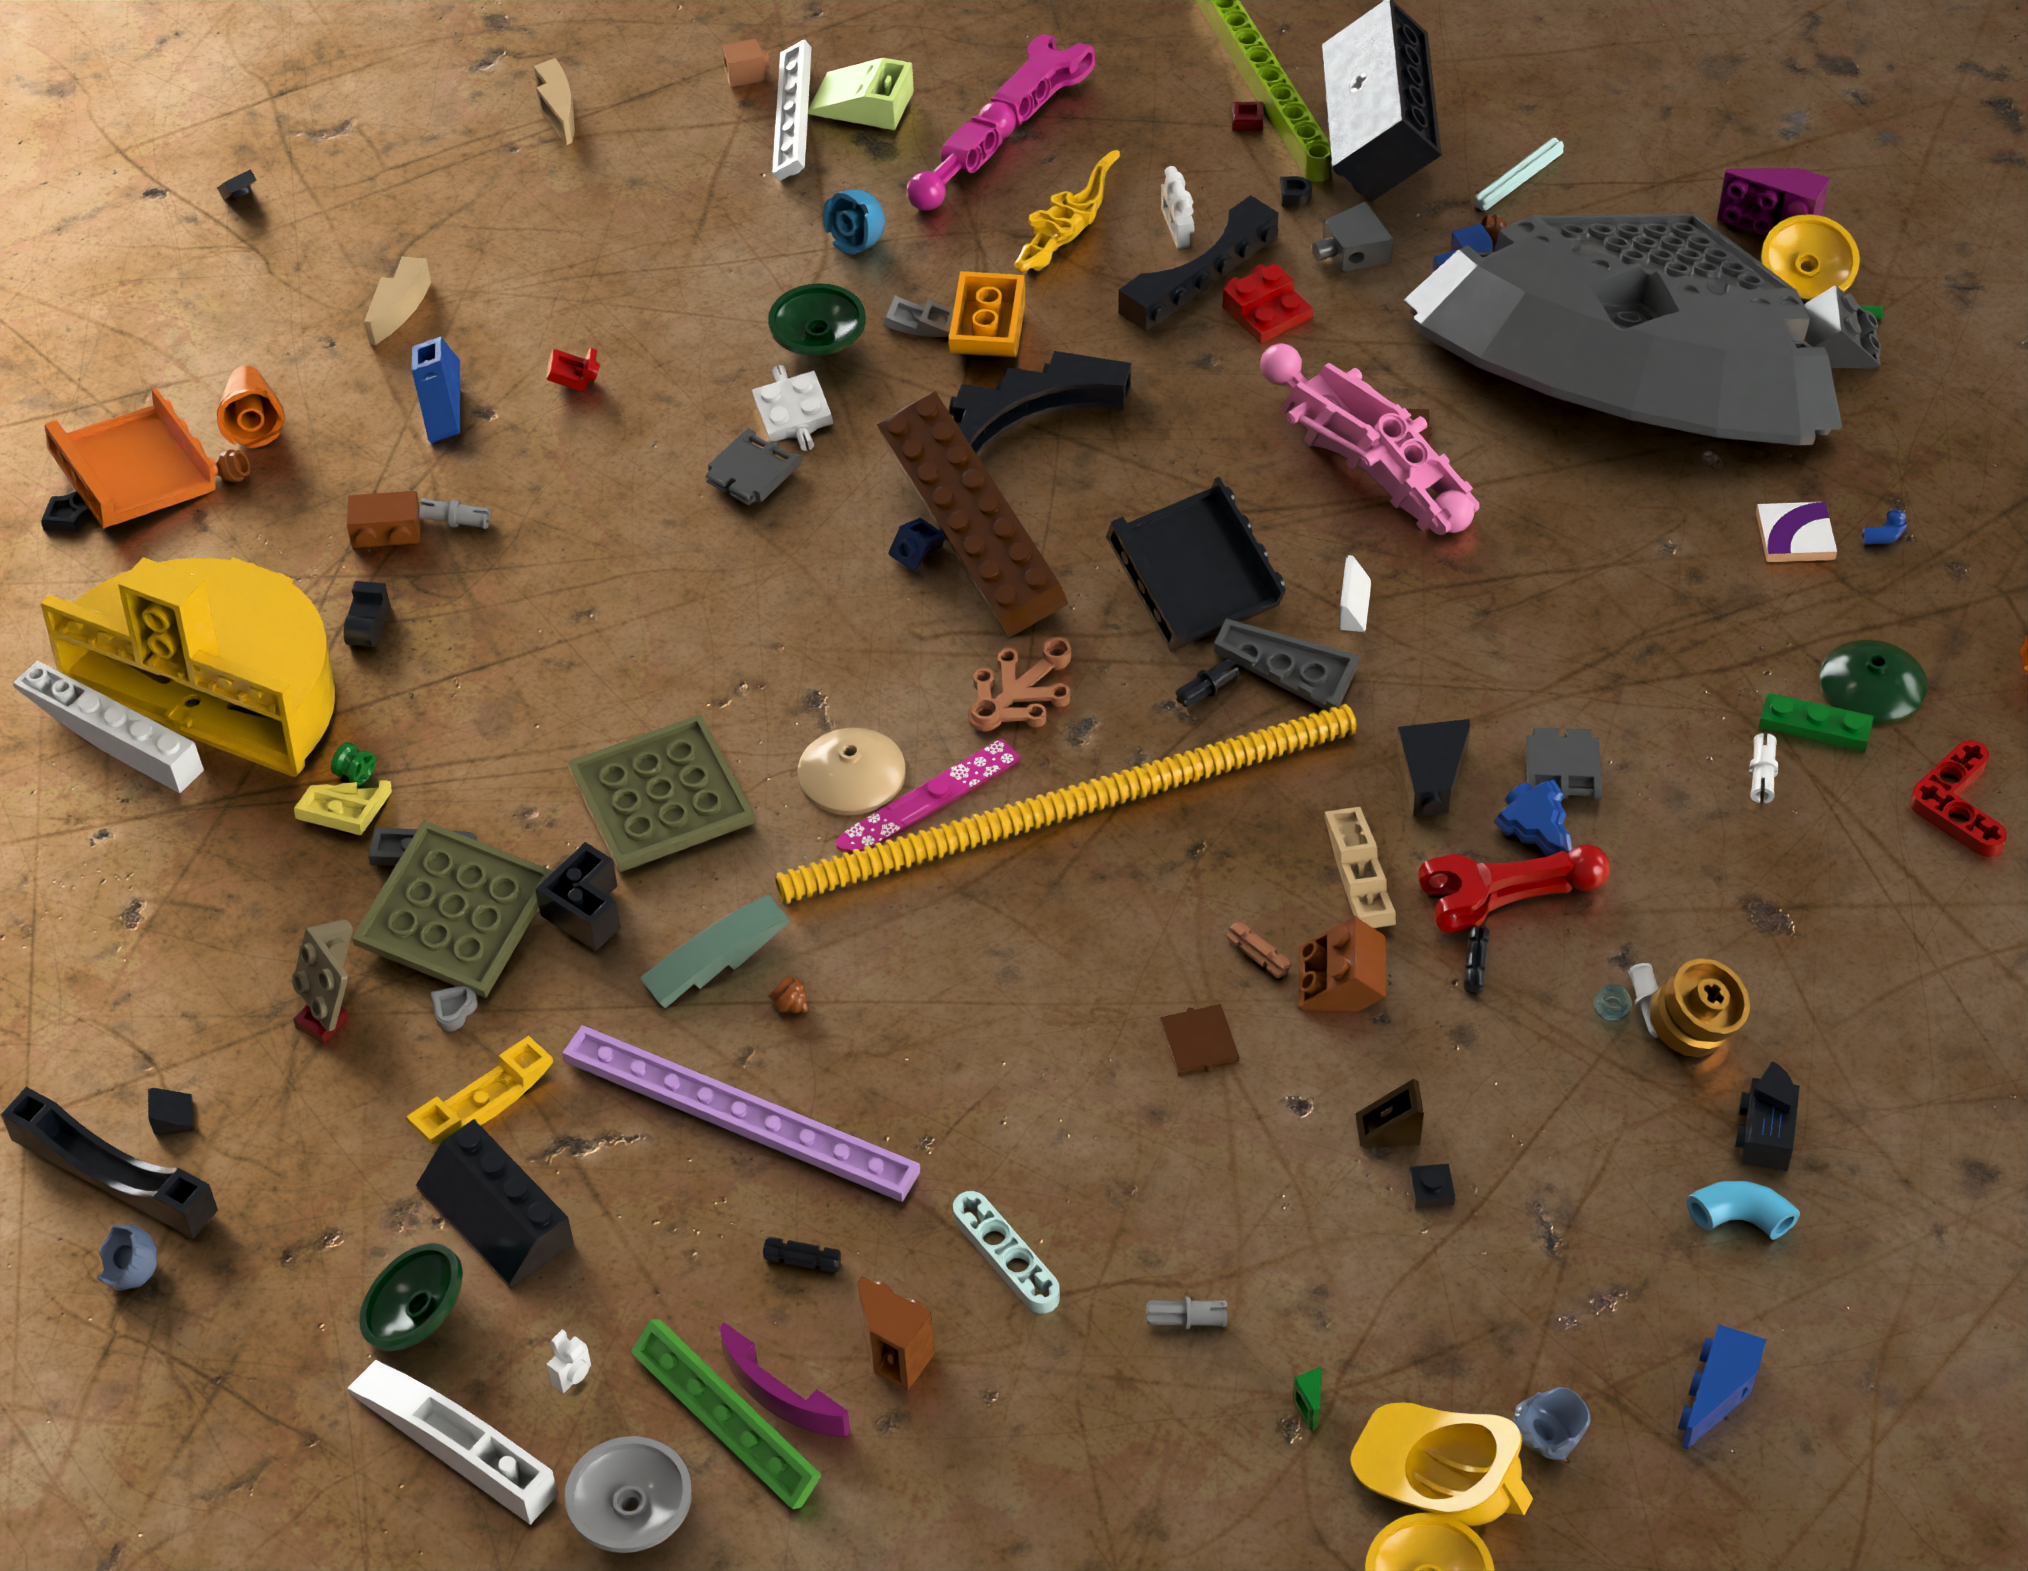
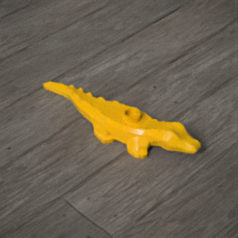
[1014,150,1120,273]

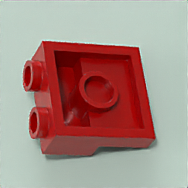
[1222,263,1313,344]

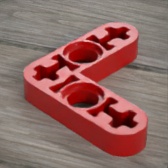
[1910,740,2007,857]

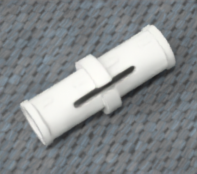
[1749,733,1778,803]

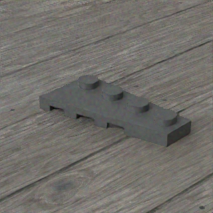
[1214,619,1359,711]

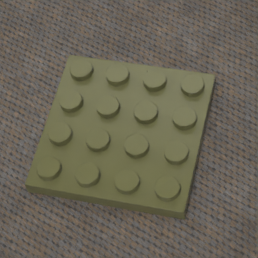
[567,714,755,873]
[352,820,553,998]

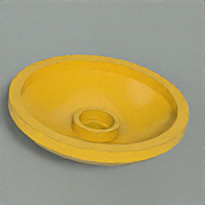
[1761,214,1860,302]
[1365,1513,1495,1571]

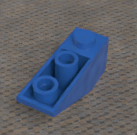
[412,336,460,443]
[1678,1324,1767,1449]

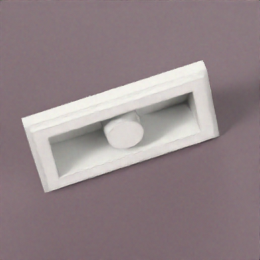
[1339,555,1371,632]

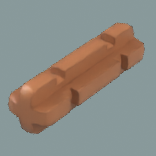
[1227,922,1292,978]

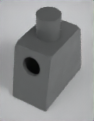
[1311,202,1393,272]

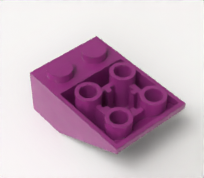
[1717,168,1830,236]

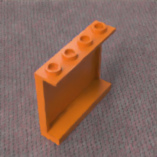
[44,388,218,529]

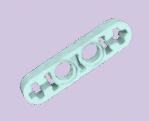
[953,1191,1060,1314]

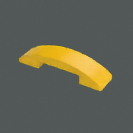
[406,1035,553,1144]

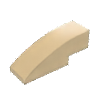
[534,58,575,145]
[364,256,431,345]

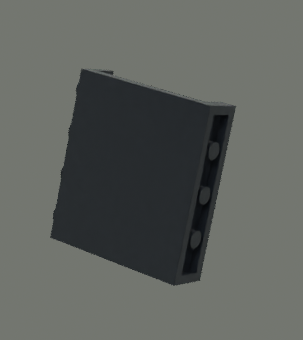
[1106,477,1286,652]

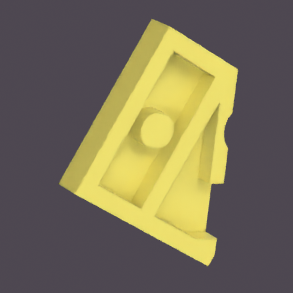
[294,780,392,835]

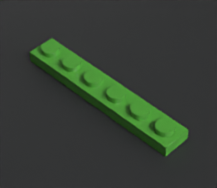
[631,1319,822,1509]

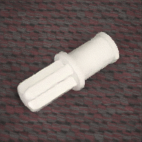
[1628,963,1659,1038]

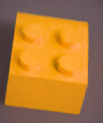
[949,271,1025,358]

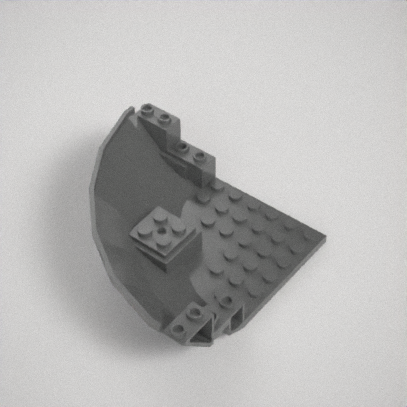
[1404,214,1842,445]

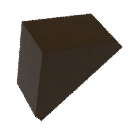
[1355,1079,1424,1149]

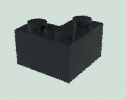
[535,842,621,951]

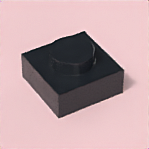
[217,169,257,199]
[1409,1163,1455,1209]

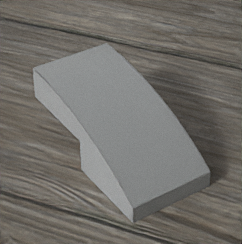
[883,296,954,337]

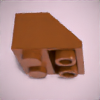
[1299,916,1386,1012]
[857,1276,934,1391]

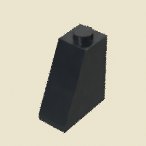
[1396,719,1471,816]

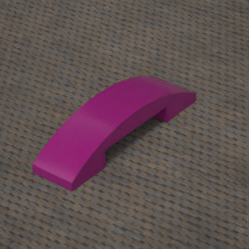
[719,1322,850,1437]

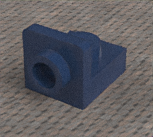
[888,518,945,571]

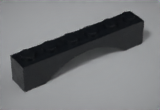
[1118,195,1279,332]
[0,1087,218,1239]

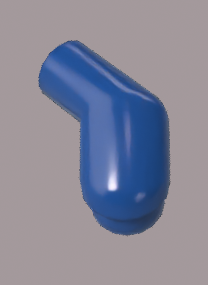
[1861,510,1907,545]

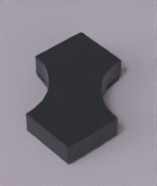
[41,491,94,533]

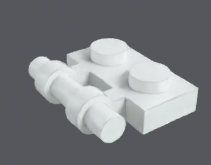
[1161,166,1194,250]

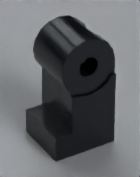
[344,581,391,647]

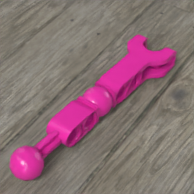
[907,34,1095,211]

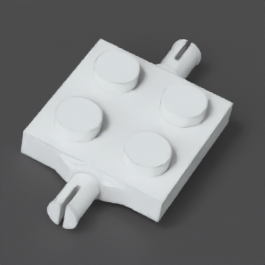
[752,365,834,451]

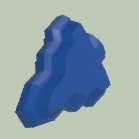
[1494,780,1572,856]

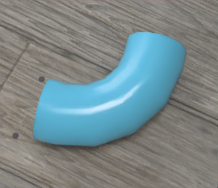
[1686,1181,1800,1240]

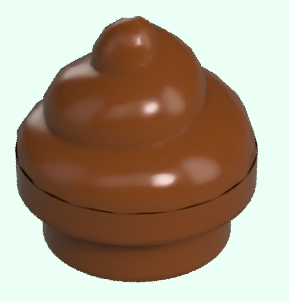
[1480,215,1507,246]
[216,449,250,483]
[768,975,808,1013]

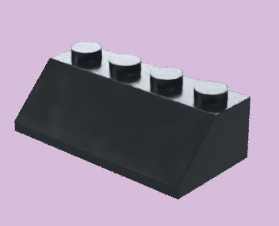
[416,1119,574,1289]

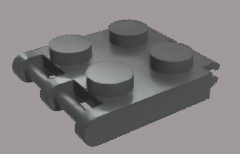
[706,428,802,505]
[1525,728,1602,800]

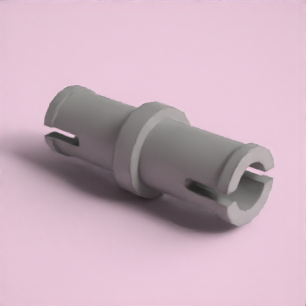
[419,498,491,529]

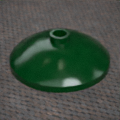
[768,283,866,356]
[1818,640,1927,725]
[359,1243,463,1351]

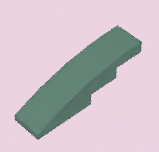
[640,894,791,1008]

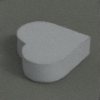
[430,986,478,1031]

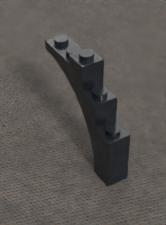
[949,351,1131,456]

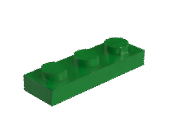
[1758,692,1874,751]

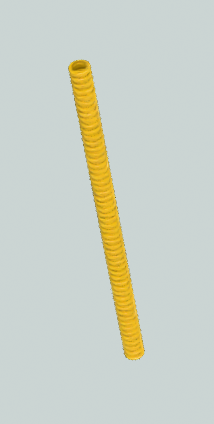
[775,704,1357,904]

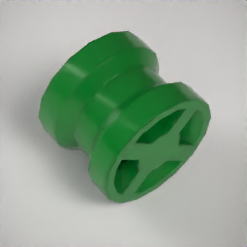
[331,742,376,786]

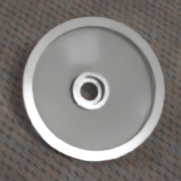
[565,1436,692,1553]

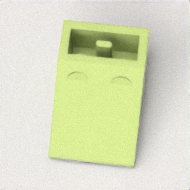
[808,58,914,130]

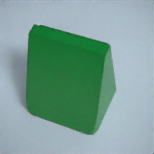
[1293,1367,1322,1431]

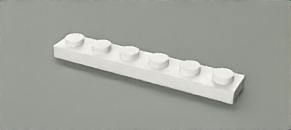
[772,39,812,181]

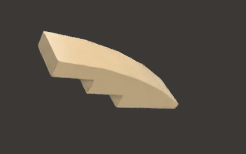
[1325,807,1396,928]

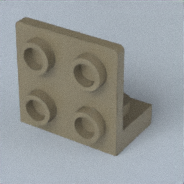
[292,919,353,1032]

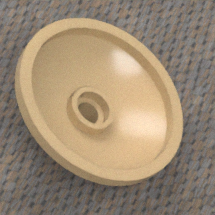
[798,728,906,815]

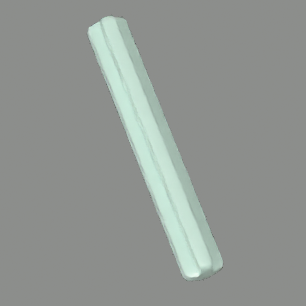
[1474,138,1564,211]

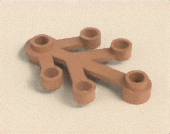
[968,637,1071,731]

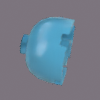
[822,189,885,255]

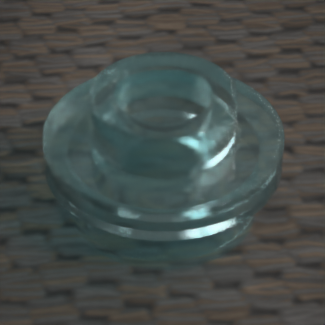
[1593,984,1632,1021]

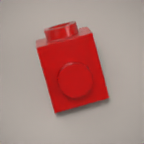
[546,348,600,392]

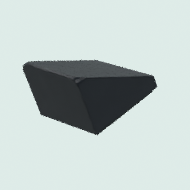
[148,1088,193,1134]

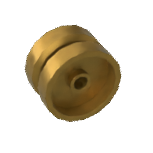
[1649,958,1750,1057]

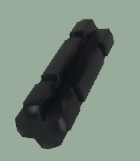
[1463,925,1490,993]
[763,1237,841,1273]

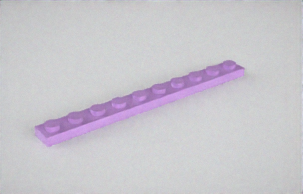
[562,1025,920,1202]

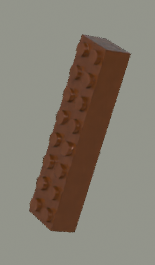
[877,391,1068,639]

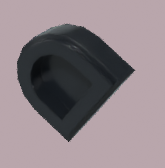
[1280,176,1312,206]

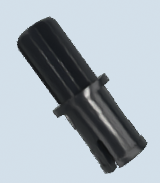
[1175,658,1240,707]

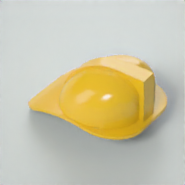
[1350,1402,1533,1526]

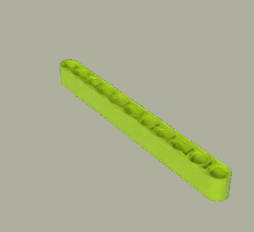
[1195,0,1332,182]

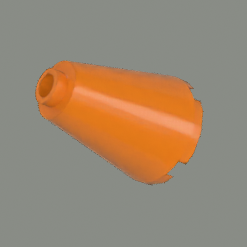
[217,366,285,448]

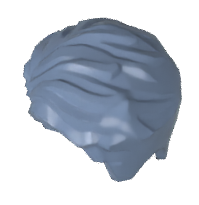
[97,1224,157,1290]
[1513,1386,1591,1460]

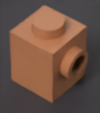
[722,38,769,87]

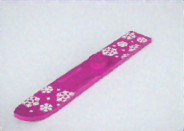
[835,738,1021,854]

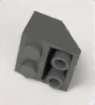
[1804,285,1881,369]

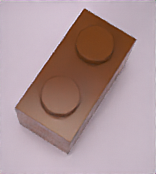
[346,491,421,548]

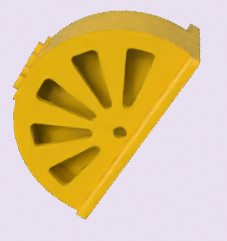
[41,557,335,777]

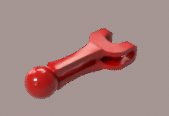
[1417,844,1611,933]

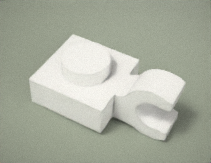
[547,1329,591,1394]

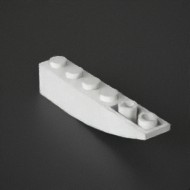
[13,660,204,793]
[347,1360,558,1525]

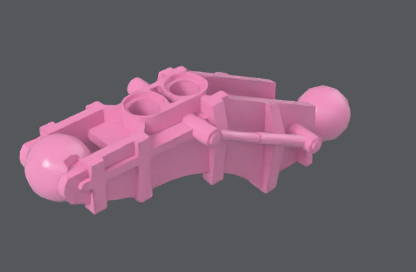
[1260,343,1479,535]

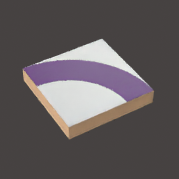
[1756,502,1837,562]

